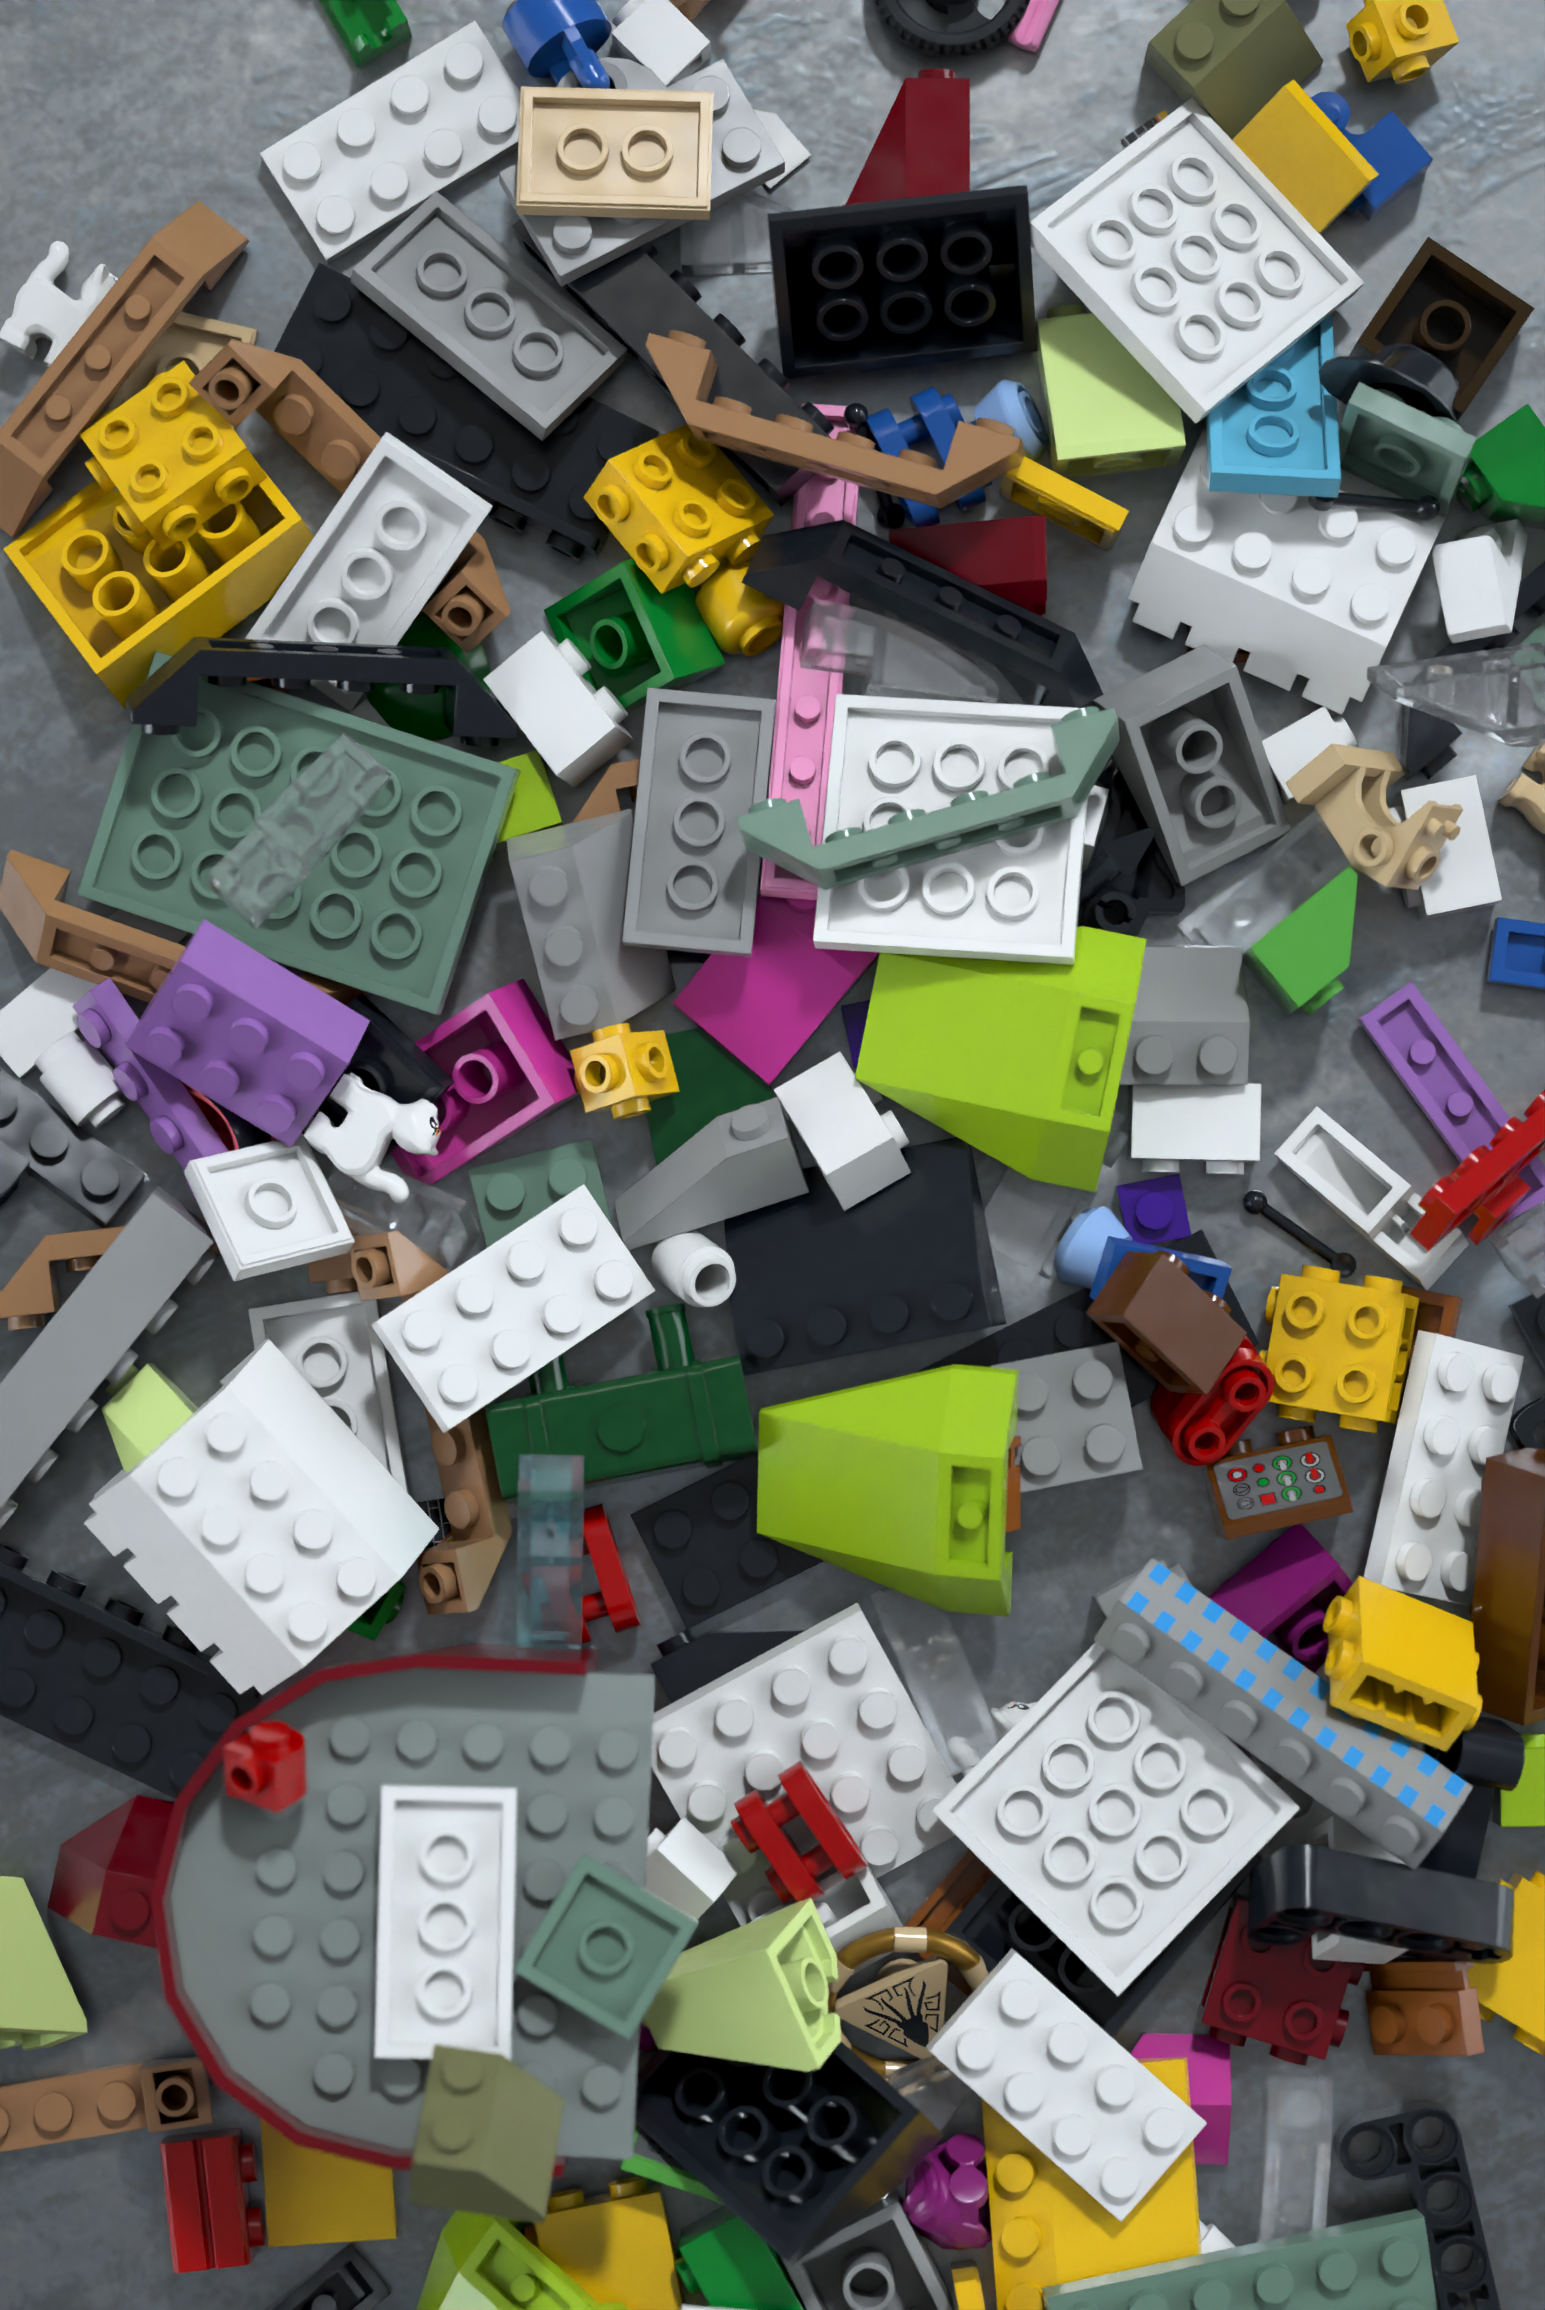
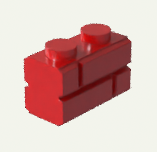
[159,2127,265,2273]

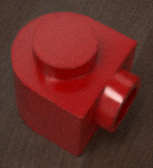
[223,1721,308,1813]

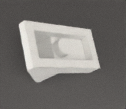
[1432,519,1528,643]

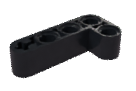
[1401,1716,1525,1958]
[1247,1845,1515,1964]
[1334,2100,1501,2310]

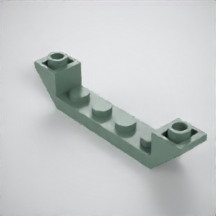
[736,707,1120,890]

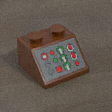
[1201,1425,1354,1540]

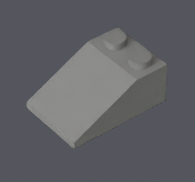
[1093,645,1292,886]

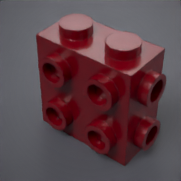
[1196,1893,1365,2066]

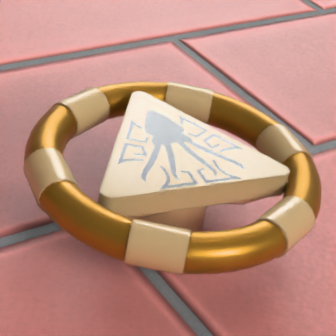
[828,1927,990,2085]

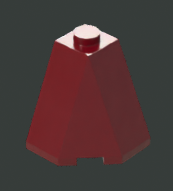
[845,68,970,205]
[888,515,1047,617]
[47,1794,174,1948]

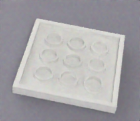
[1030,98,1365,423]
[813,694,1088,965]
[651,1603,957,1926]
[932,1642,1301,1996]

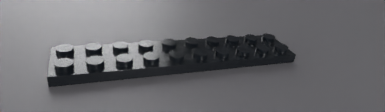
[630,1229,1259,1629]

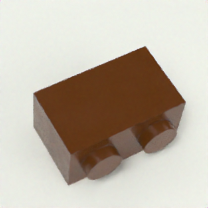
[1086,1250,1247,1395]

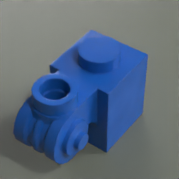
[1311,91,1433,222]

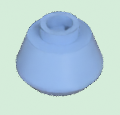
[968,380,1048,461]
[1053,1206,1132,1289]

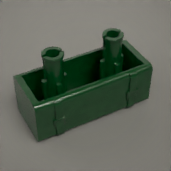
[485,1303,758,1504]

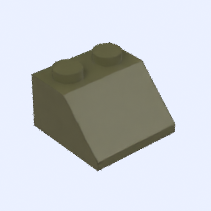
[1144,0,1323,140]
[409,2044,565,2224]

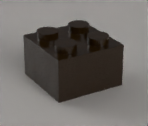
[1349,237,1535,421]

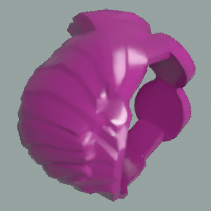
[902,2133,992,2250]

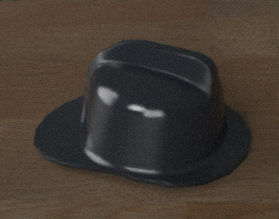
[1319,343,1459,425]

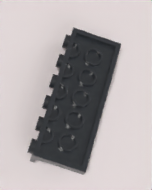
[274,263,660,561]
[0,1544,264,1799]

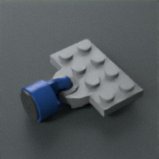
[499,0,785,287]

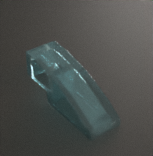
[517,1455,584,1649]

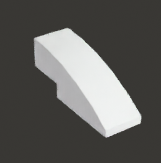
[1274,1106,1469,1291]

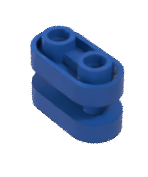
[865,386,992,528]

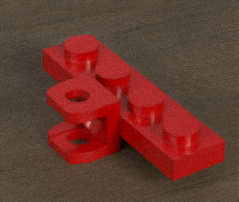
[1410,1090,1545,1251]

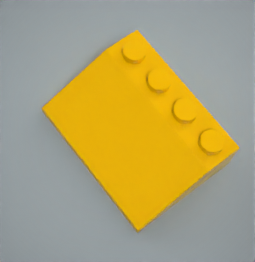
[3,462,314,709]
[981,2057,1202,2310]

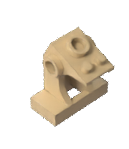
[1285,744,1463,890]

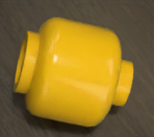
[695,561,785,657]

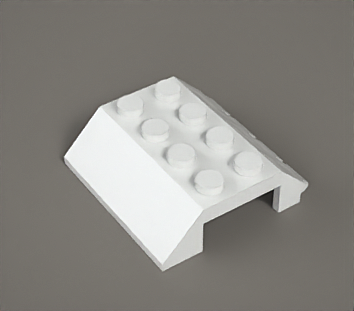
[1128,425,1456,715]
[84,1338,439,1695]

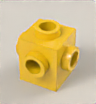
[1345,0,1459,84]
[570,1023,680,1120]

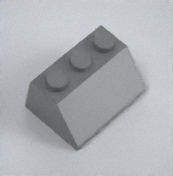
[506,809,676,1041]
[1119,945,1250,1085]

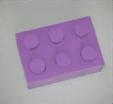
[125,919,370,1147]

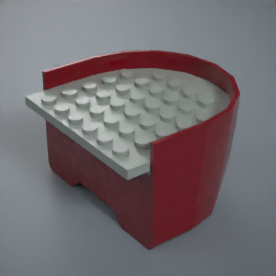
[150,1643,656,2177]

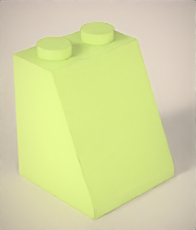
[1035,305,1186,479]

